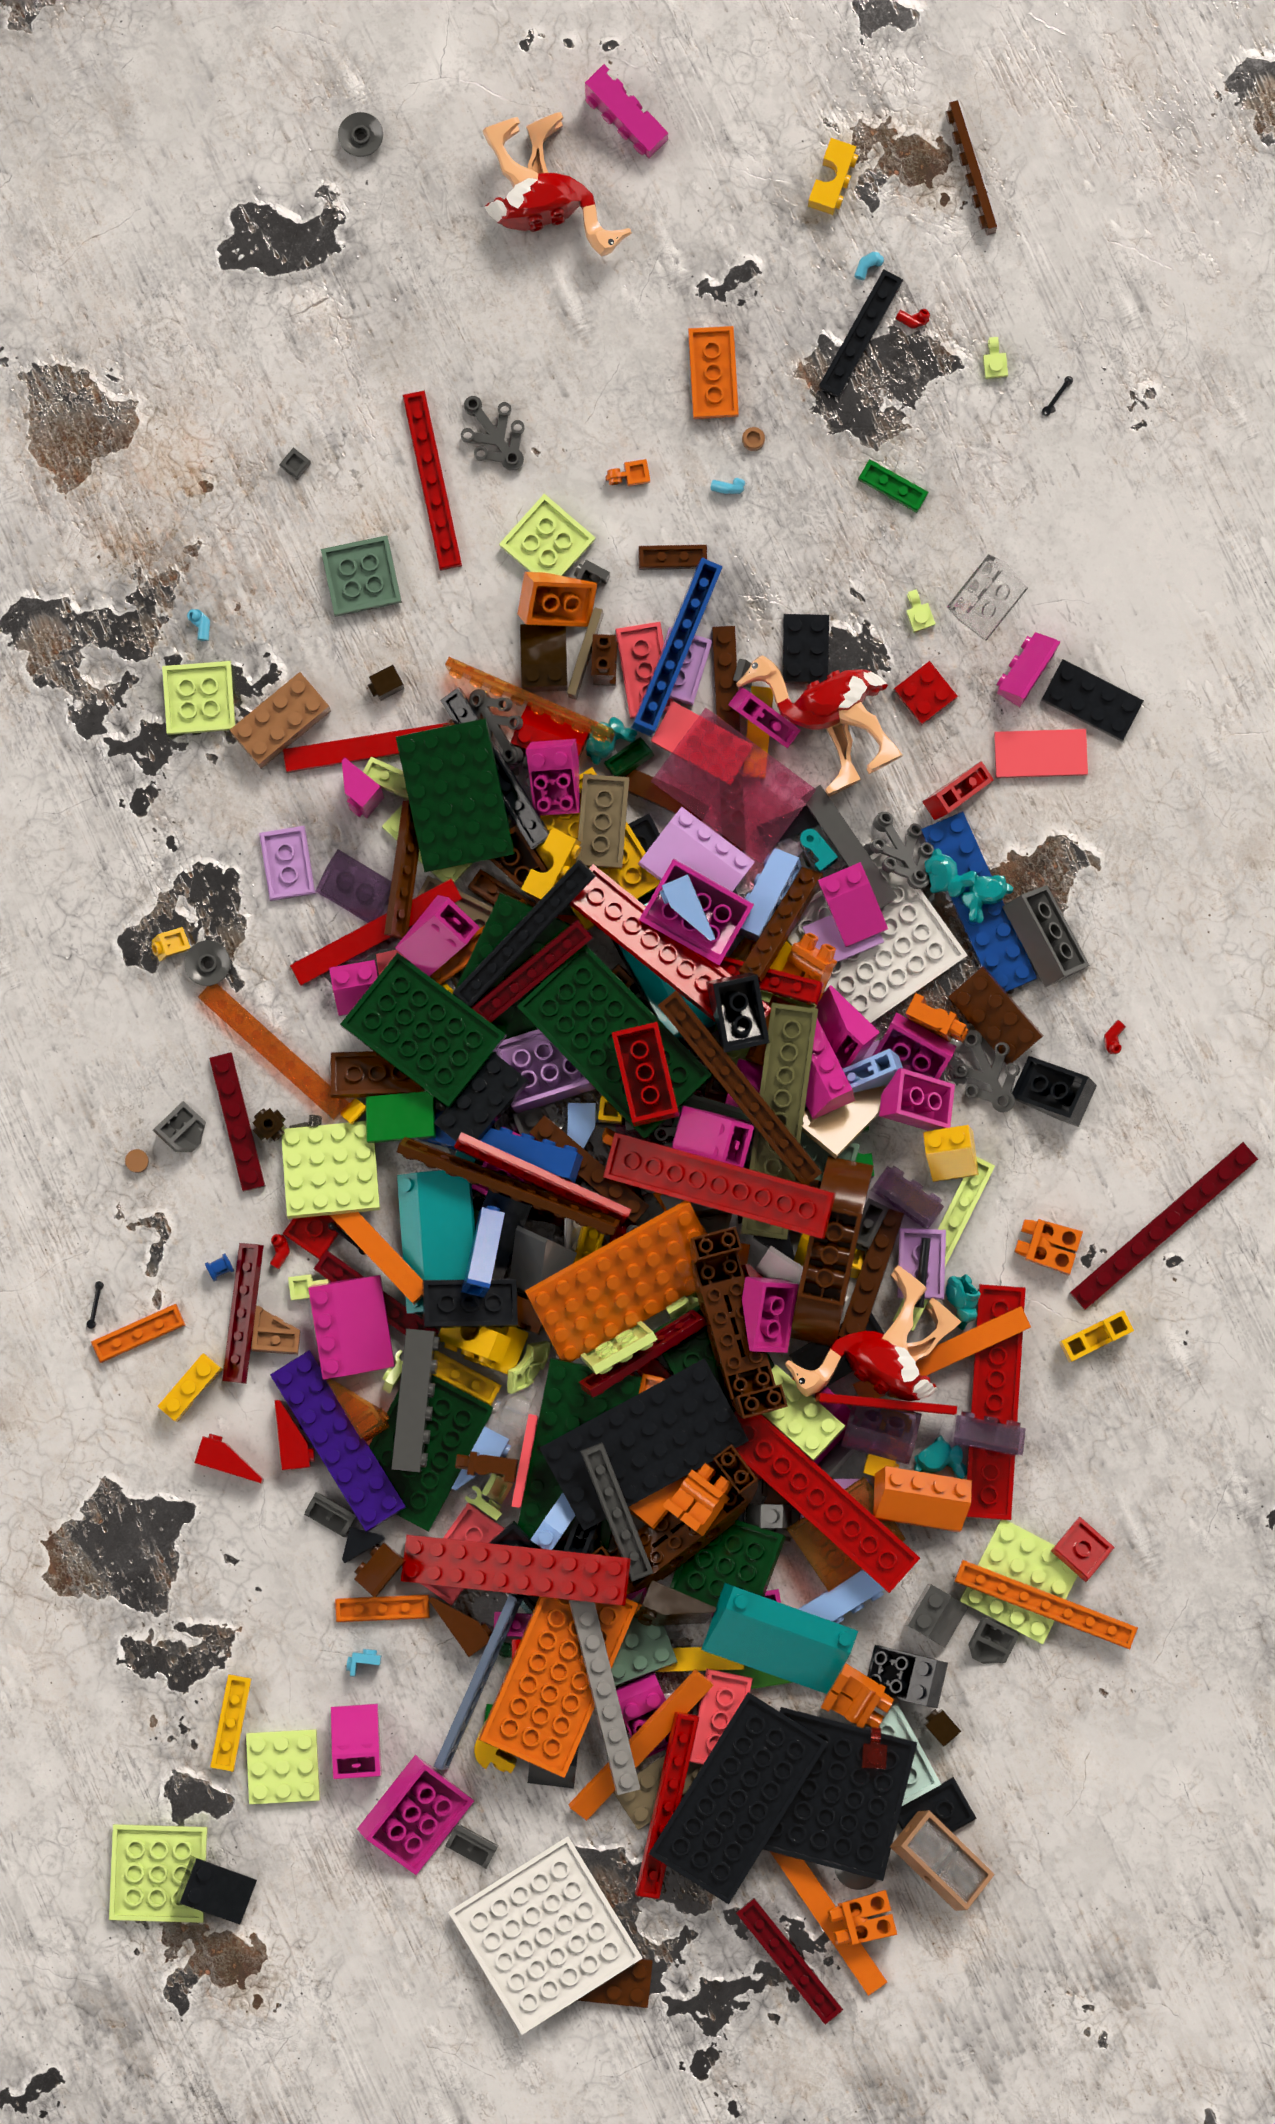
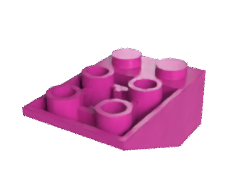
[526,739,580,816]
[395,895,480,976]
[815,985,880,1068]
[672,1106,754,1167]
[616,1672,671,1759]
[331,1704,382,1779]

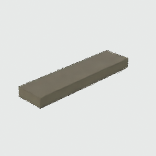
[567,607,604,700]

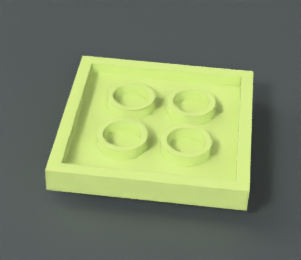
[499,494,596,576]
[162,661,236,735]
[580,1321,657,1374]
[246,1729,320,1804]

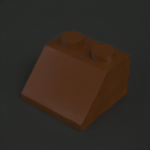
[354,1543,406,1597]

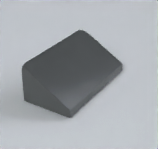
[857,1198,889,1249]
[818,1435,860,1477]

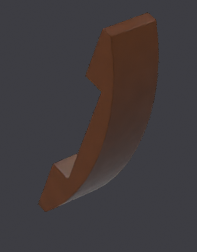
[625,769,710,821]

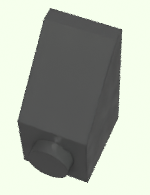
[746,1504,792,1528]

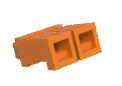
[782,933,837,1005]
[906,993,969,1043]
[1014,1219,1083,1276]
[663,1463,732,1536]
[821,1663,894,1730]
[827,1890,898,1945]

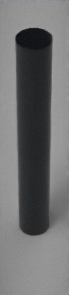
[914,1238,931,1308]

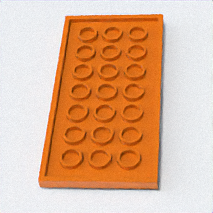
[525,1200,705,1362]
[478,1597,638,1778]

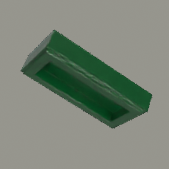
[604,737,655,777]

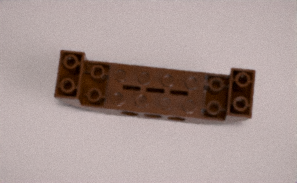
[790,1156,874,1346]
[690,1226,788,1419]
[592,1444,758,1594]

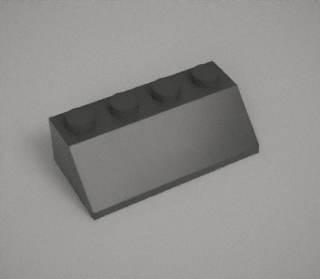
[1002,885,1090,987]

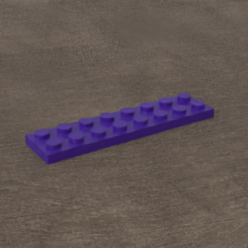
[270,1350,406,1532]

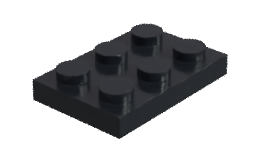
[782,614,829,684]

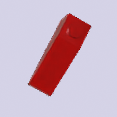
[922,761,994,821]
[275,1400,315,1470]
[194,1433,264,1484]

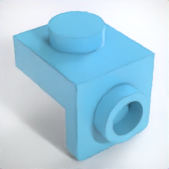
[346,1649,382,1677]

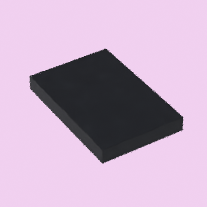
[898,1777,977,1832]

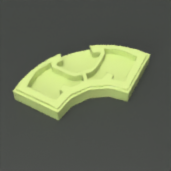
[507,1341,551,1394]

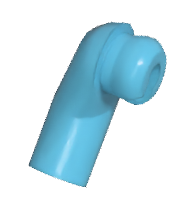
[854,252,884,280]
[710,478,745,494]
[187,609,210,641]

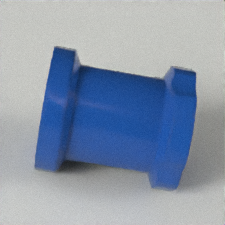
[205,1253,234,1282]

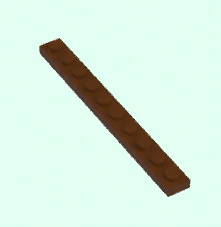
[712,626,746,853]
[658,990,823,1185]
[397,1137,621,1235]

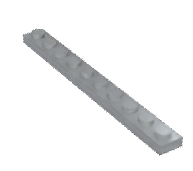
[569,1600,640,1795]

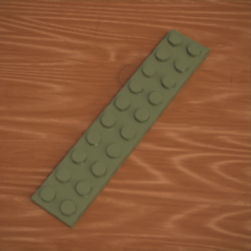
[741,1003,818,1240]

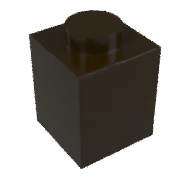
[368,665,405,701]
[924,1709,961,1747]

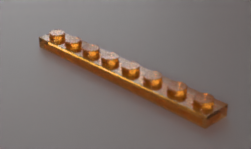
[445,657,615,743]
[198,984,349,1120]

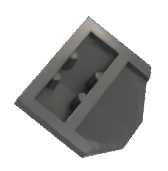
[153,1101,206,1152]
[968,1616,1020,1664]

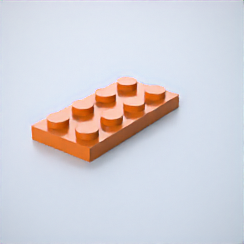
[688,326,739,419]

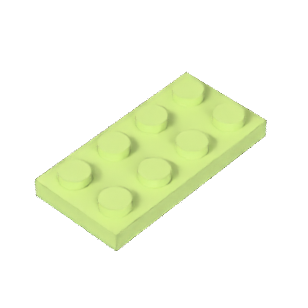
[761,1365,845,1461]

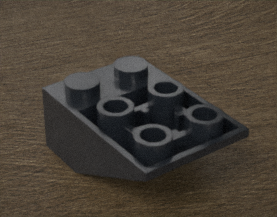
[867,1645,948,1709]

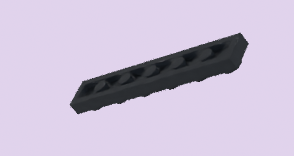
[819,269,903,398]

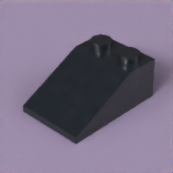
[706,972,770,1053]
[1012,1056,1097,1127]
[175,1856,257,1925]

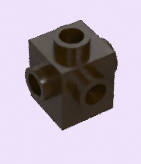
[252,1108,287,1142]

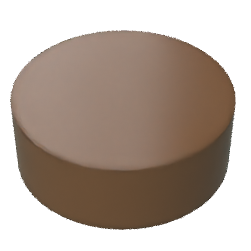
[742,427,765,451]
[125,1149,149,1173]

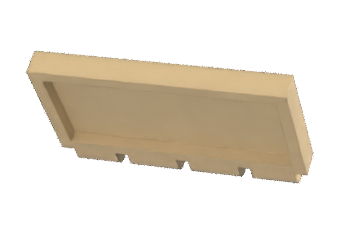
[802,1085,886,1159]

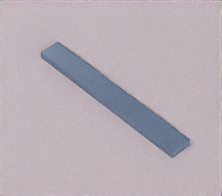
[433,1594,523,1770]

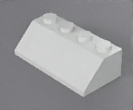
[755,1246,849,1304]

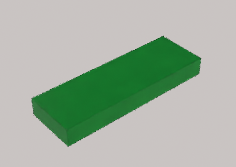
[858,459,929,513]

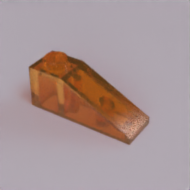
[326,1378,390,1442]

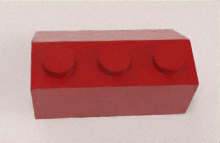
[510,705,591,760]

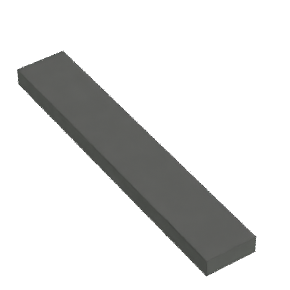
[801,785,897,909]
[580,1443,653,1582]

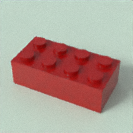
[612,1022,679,1127]

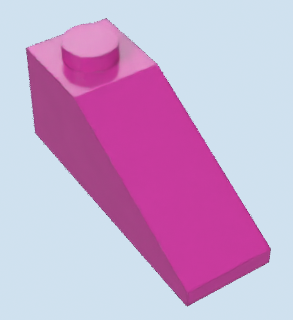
[728,687,801,749]

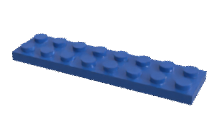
[921,811,1037,992]

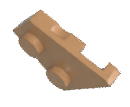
[252,1306,301,1355]

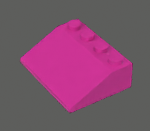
[639,859,754,966]
[308,1275,395,1379]
[357,1754,474,1875]

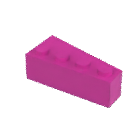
[585,64,668,158]

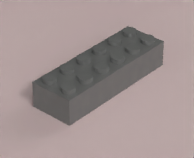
[392,1329,440,1472]

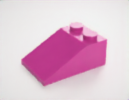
[818,862,888,947]
[742,1277,799,1353]

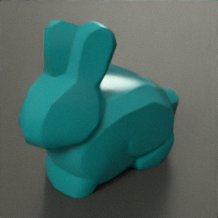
[586,717,637,765]
[924,848,977,898]
[961,875,1013,923]
[946,1274,981,1331]
[914,1435,967,1479]

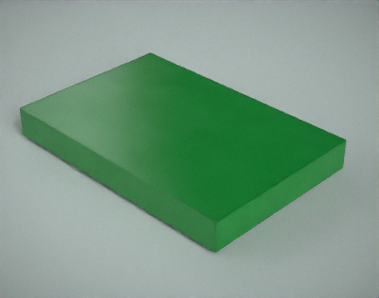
[366,1091,436,1143]

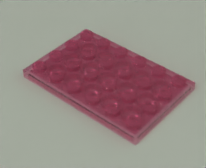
[651,708,816,864]

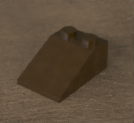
[520,624,568,692]
[633,1580,717,1626]

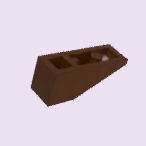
[429,1597,492,1657]

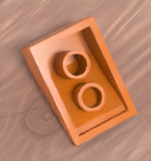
[517,572,597,627]

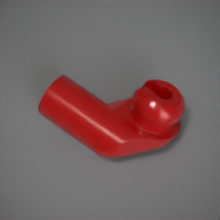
[895,309,930,329]
[1104,1020,1126,1054]
[270,1234,290,1269]

